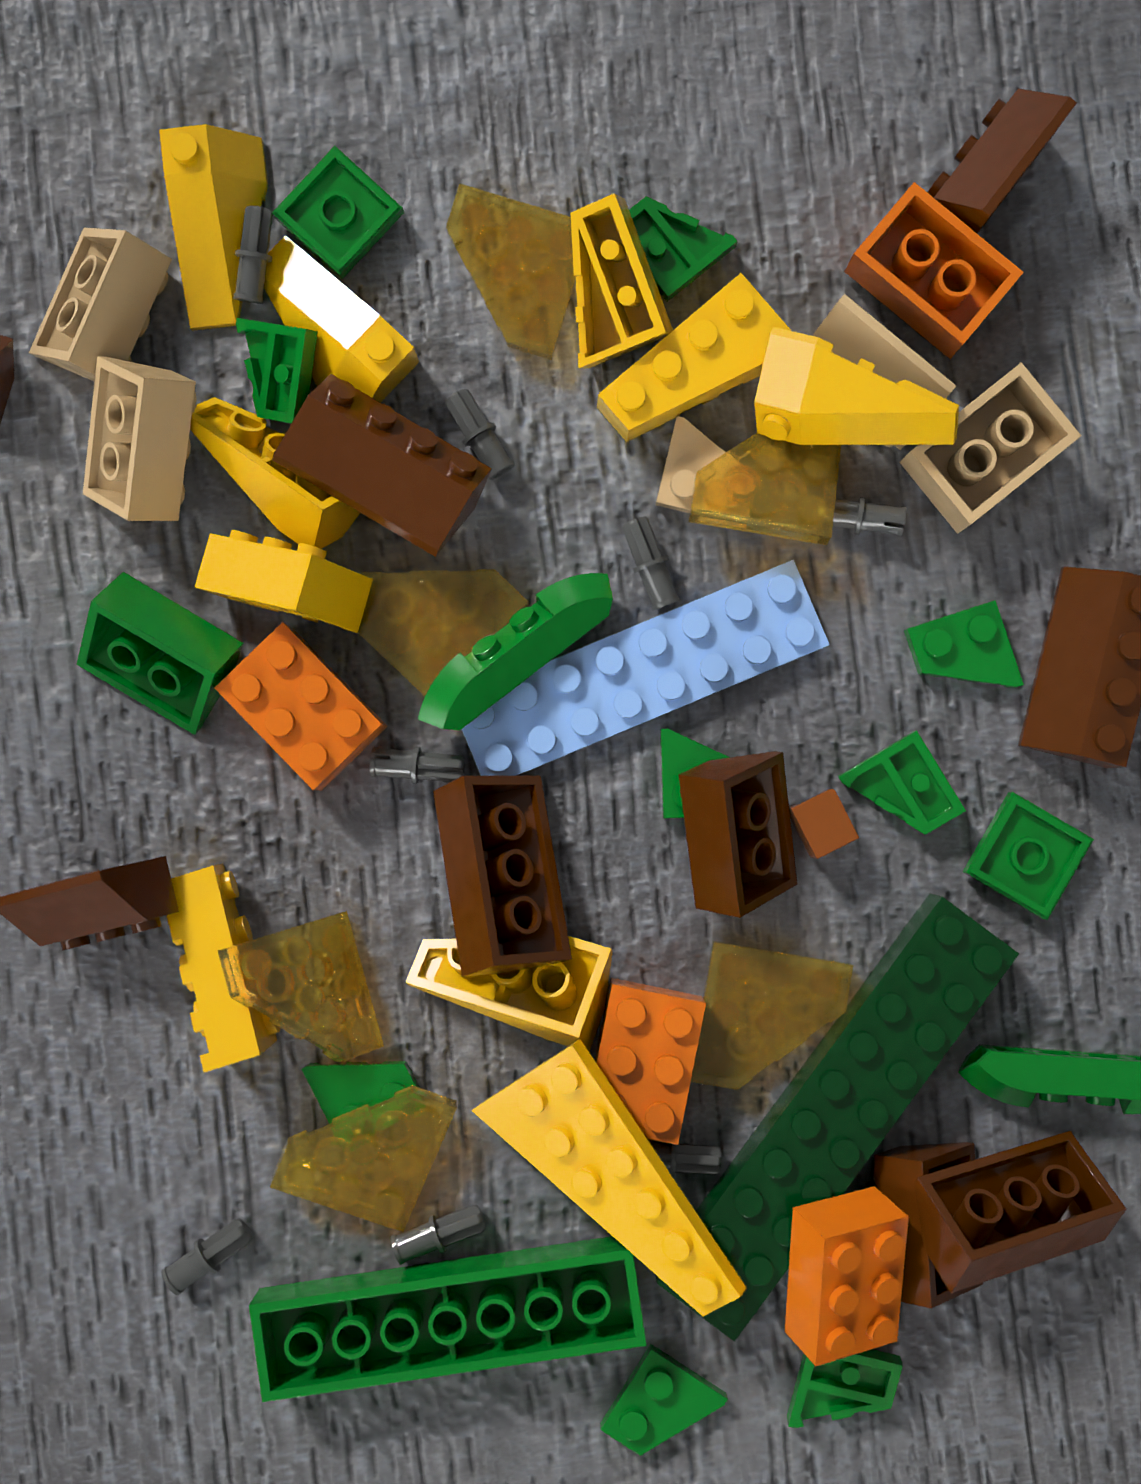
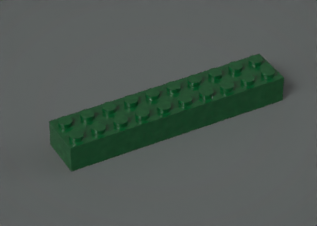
[655,893,1019,1342]

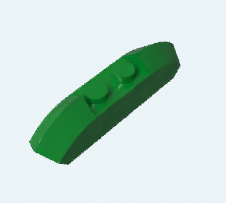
[418,573,613,730]
[958,1044,1141,1114]

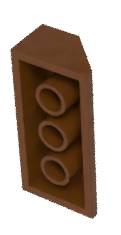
[272,374,492,557]
[1018,567,1141,768]
[433,776,572,977]
[914,1131,1127,1293]

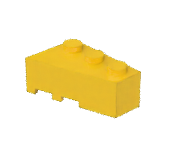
[570,193,673,369]
[195,530,373,633]

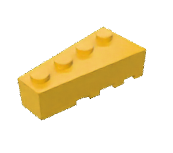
[597,273,792,442]
[166,863,280,1073]

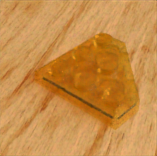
[446,183,576,360]
[688,433,841,545]
[358,569,529,696]
[217,911,384,1062]
[691,940,853,1090]
[270,1085,457,1232]

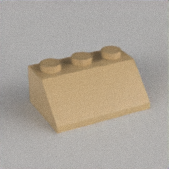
[29,228,172,381]
[812,294,956,450]
[83,356,197,521]

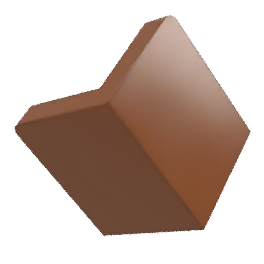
[789,789,859,859]

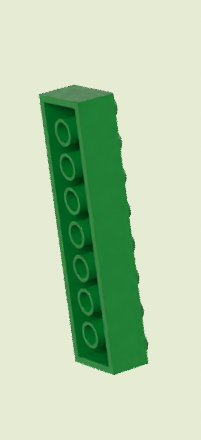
[249,1236,647,1402]

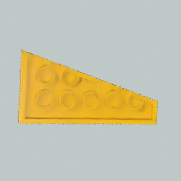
[471,1039,747,1316]

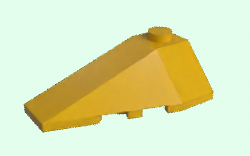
[159,124,268,331]
[264,236,419,403]
[754,327,959,445]
[190,397,360,549]
[406,936,613,1051]

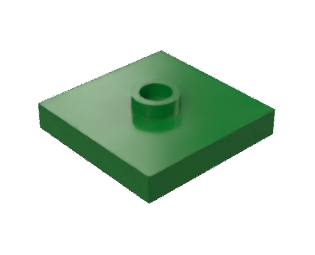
[272,146,404,280]
[962,792,1094,920]

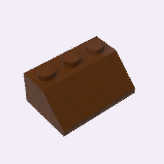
[927,88,1077,234]
[679,751,798,918]
[0,856,179,951]
[873,1142,983,1309]

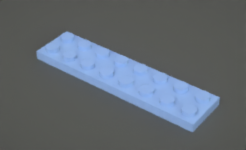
[462,559,830,776]

